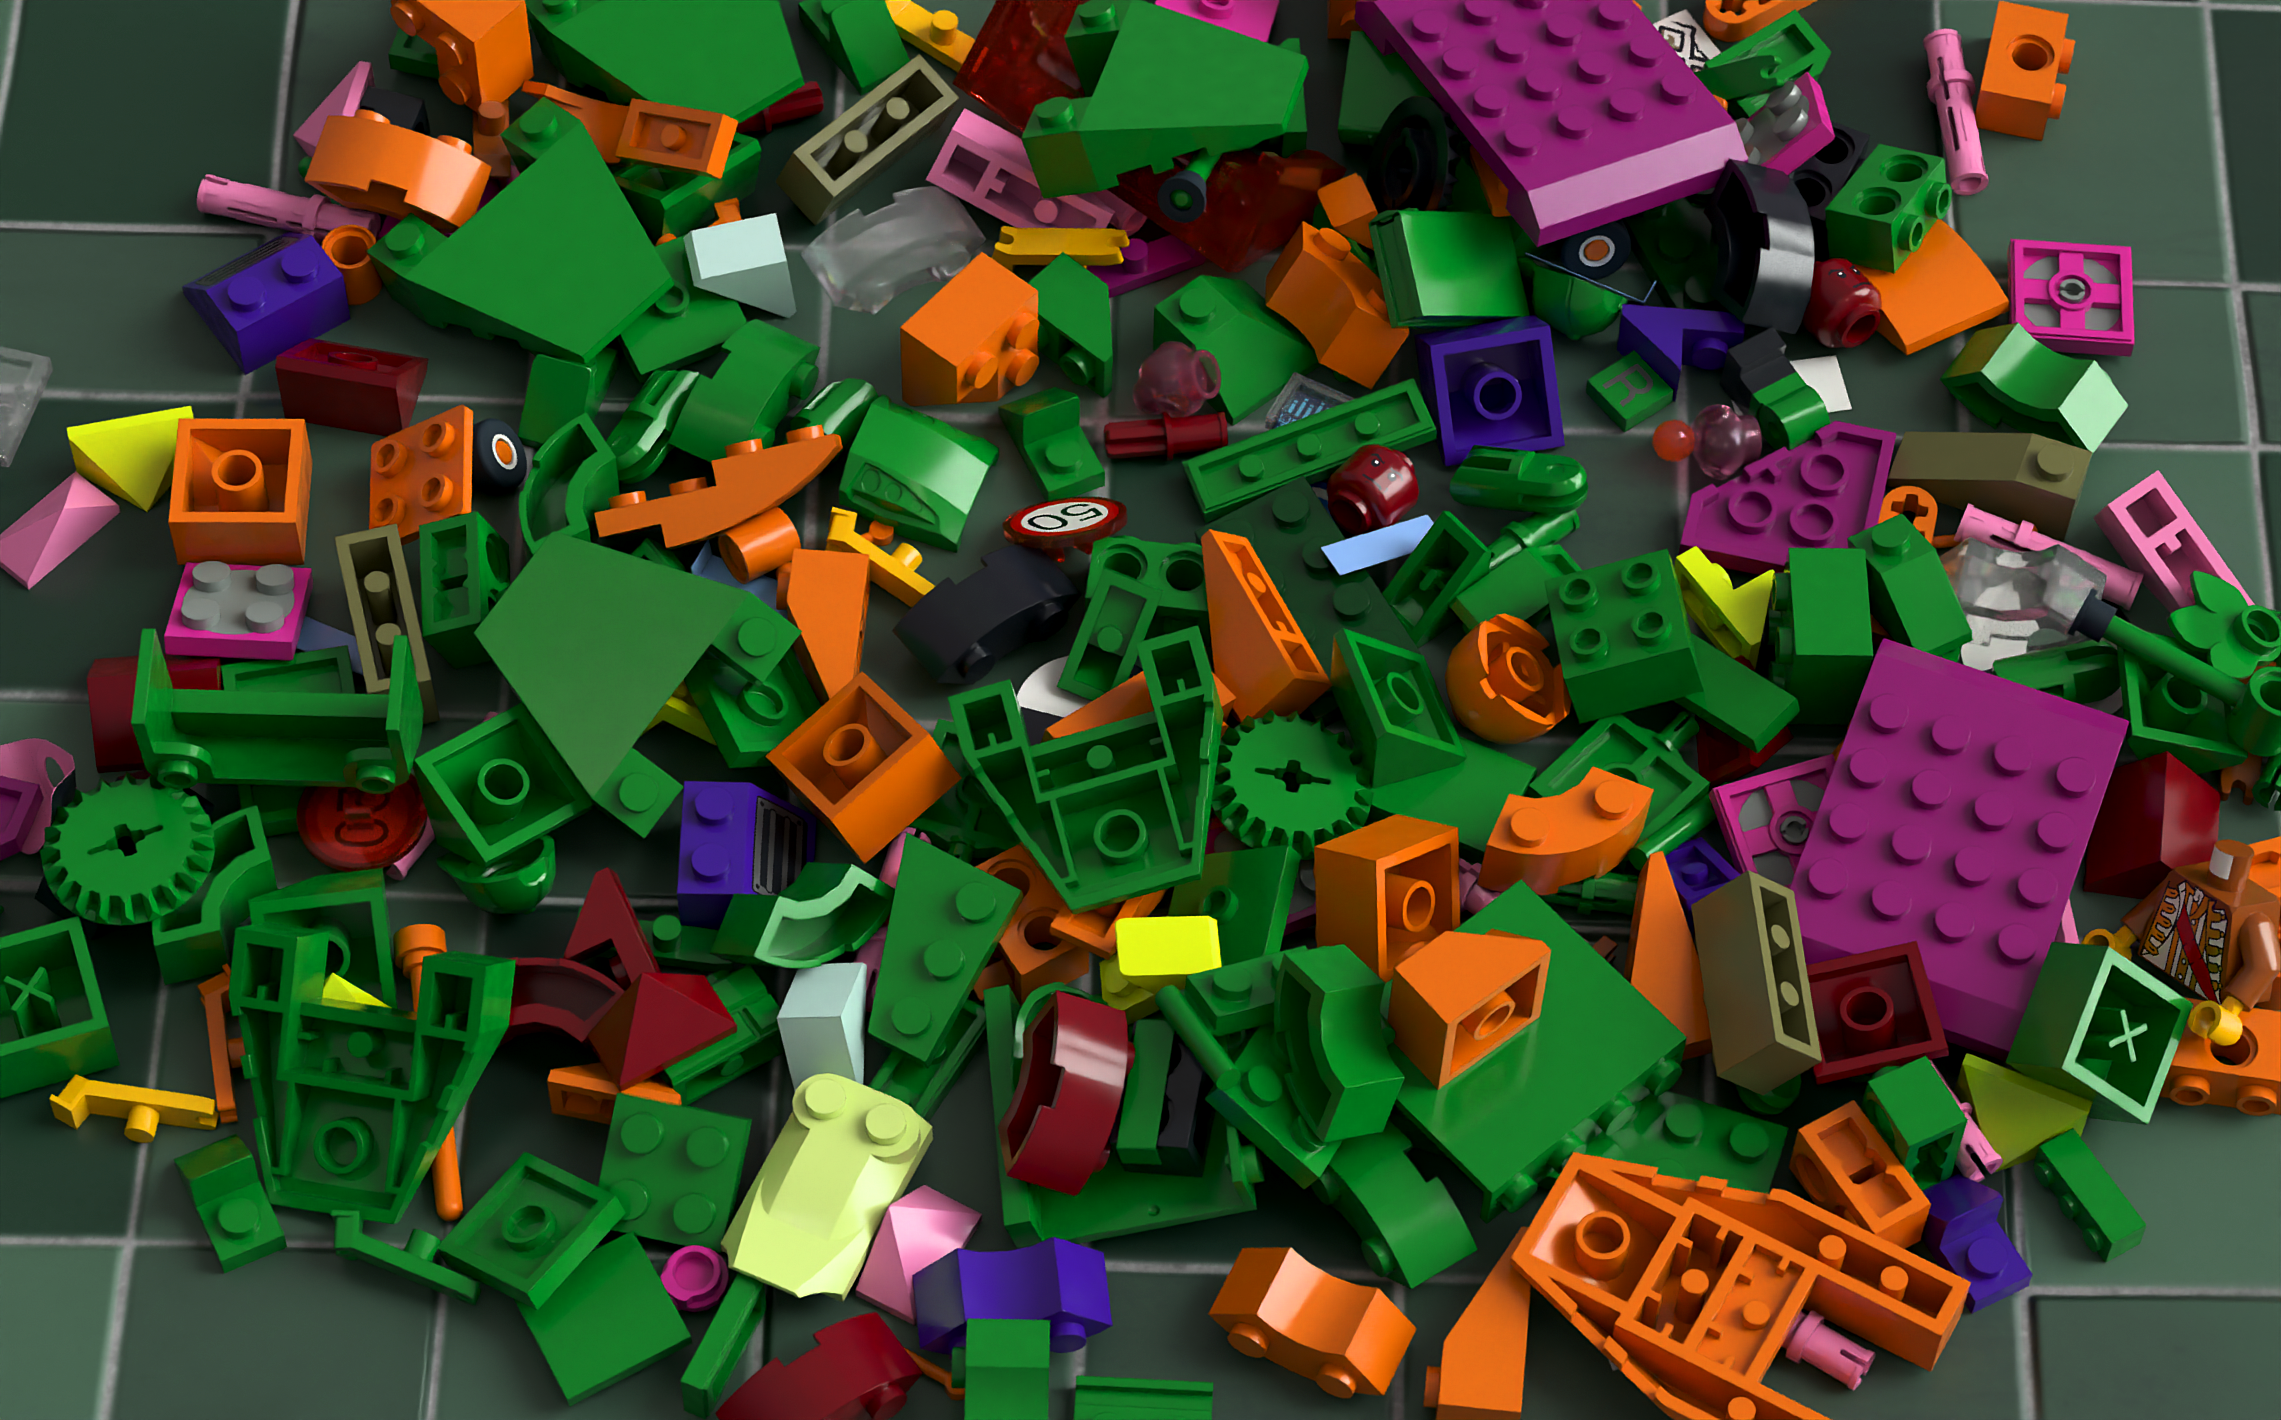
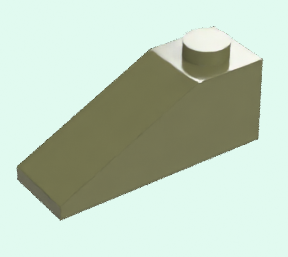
[1886,431,2093,542]

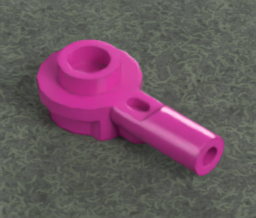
[660,1245,730,1313]

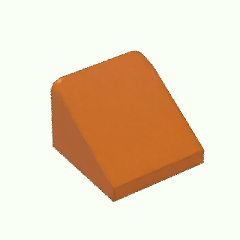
[1317,173,1378,251]

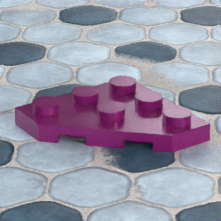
[1678,421,1897,575]

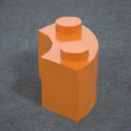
[304,109,492,234]
[1266,221,1410,389]
[1477,767,1654,895]
[1208,1247,1417,1399]

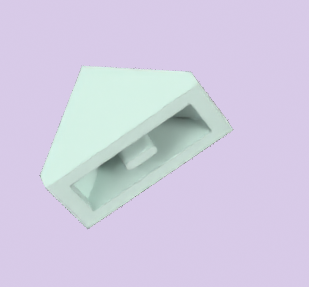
[684,213,797,318]
[777,963,867,1091]

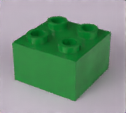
[1544,548,1704,724]
[1764,548,1873,725]
[0,916,120,1099]
[2006,942,2194,1125]

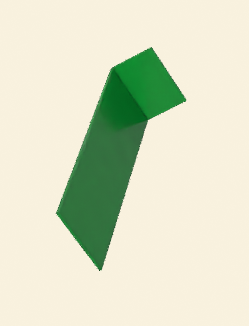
[1116,1019,1175,1165]

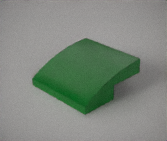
[513,1230,693,1407]

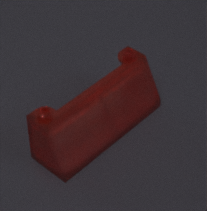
[952,0,1347,273]

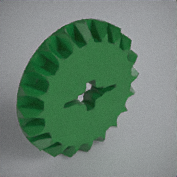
[1211,709,1374,860]
[40,772,215,926]

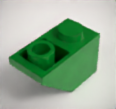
[1028,252,1113,398]

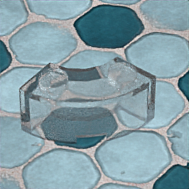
[800,187,986,315]
[1939,537,2107,651]

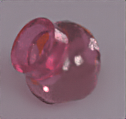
[1133,341,1221,417]
[1652,404,1762,480]

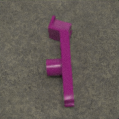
[1087,216,1220,298]

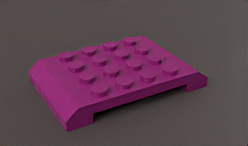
[1354,0,1748,247]
[1789,638,2130,1062]

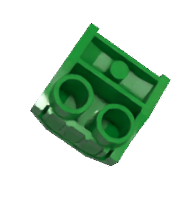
[839,394,999,553]

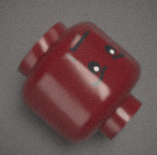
[1801,258,1882,348]
[1326,444,1419,535]

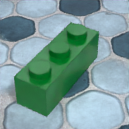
[2033,1128,2147,1263]

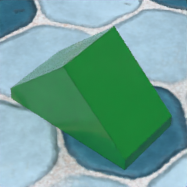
[1382,511,1491,648]

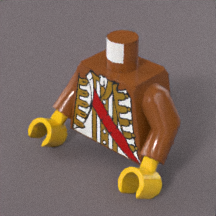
[2081,839,2281,1046]

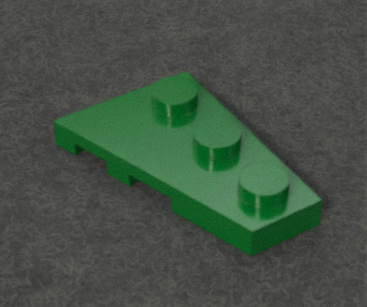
[868,832,1024,1068]

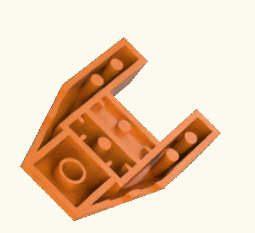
[1510,1152,1971,1420]

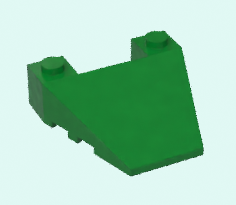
[525,0,805,124]
[1021,0,1309,199]
[366,96,675,364]
[474,531,802,841]
[947,625,1224,915]
[228,922,516,1224]

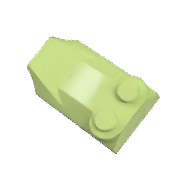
[721,1073,933,1302]

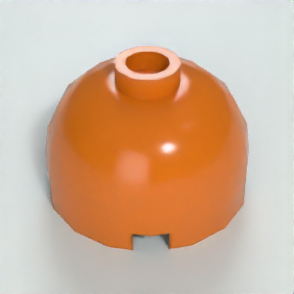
[1445,613,1572,745]

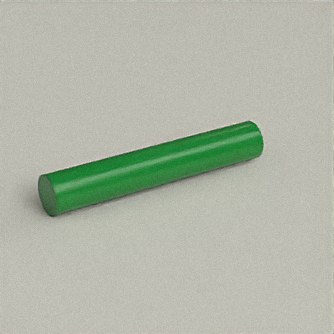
[1628,781,1732,871]

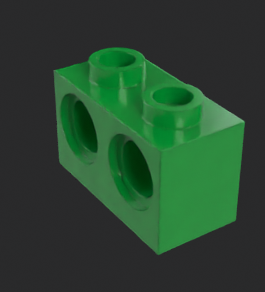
[1825,144,1952,273]
[419,511,510,669]
[1085,535,1211,646]
[1860,1056,1968,1191]

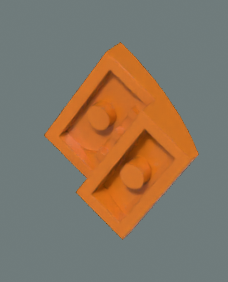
[1854,219,2010,355]

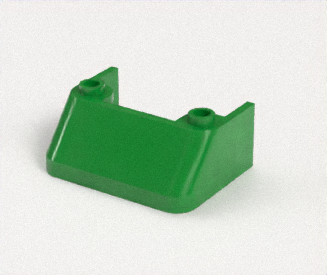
[131,628,424,794]

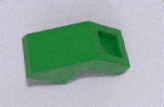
[1449,544,1582,634]

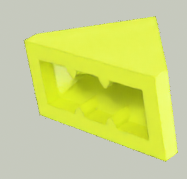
[67,406,194,512]

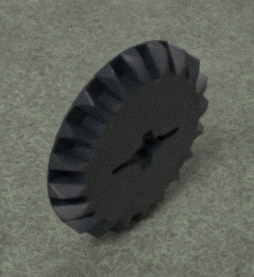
[1366,96,1461,214]

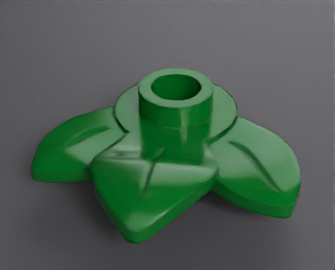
[2167,571,2281,680]

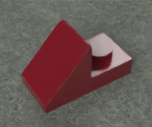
[563,867,662,991]

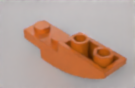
[594,425,843,550]

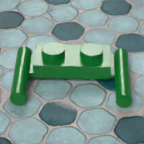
[1155,946,1396,1090]

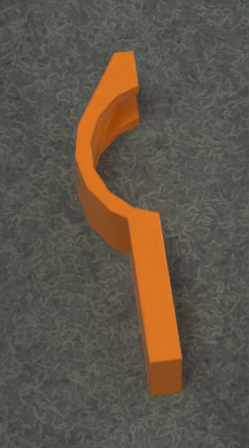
[521,80,738,179]

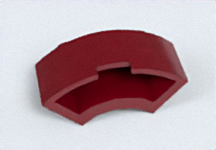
[496,957,625,1052]
[998,990,1135,1196]
[715,1312,923,1420]

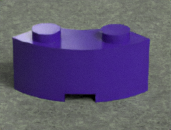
[913,1237,1113,1361]

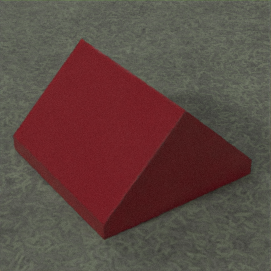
[275,338,429,437]
[87,653,225,773]
[2083,751,2220,899]
[1806,941,1949,1085]

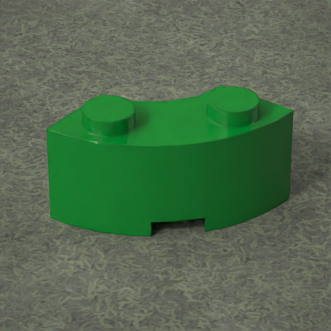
[668,319,821,463]
[1940,322,2129,455]
[519,412,620,564]
[152,805,278,985]
[710,862,895,969]
[1274,944,1405,1143]
[1311,1120,1478,1289]
[952,1318,1050,1420]

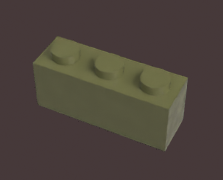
[775,54,959,226]
[334,524,440,724]
[1691,870,1822,1095]

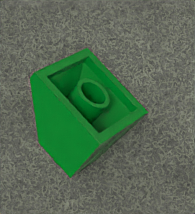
[1153,275,1322,426]
[249,868,398,1009]

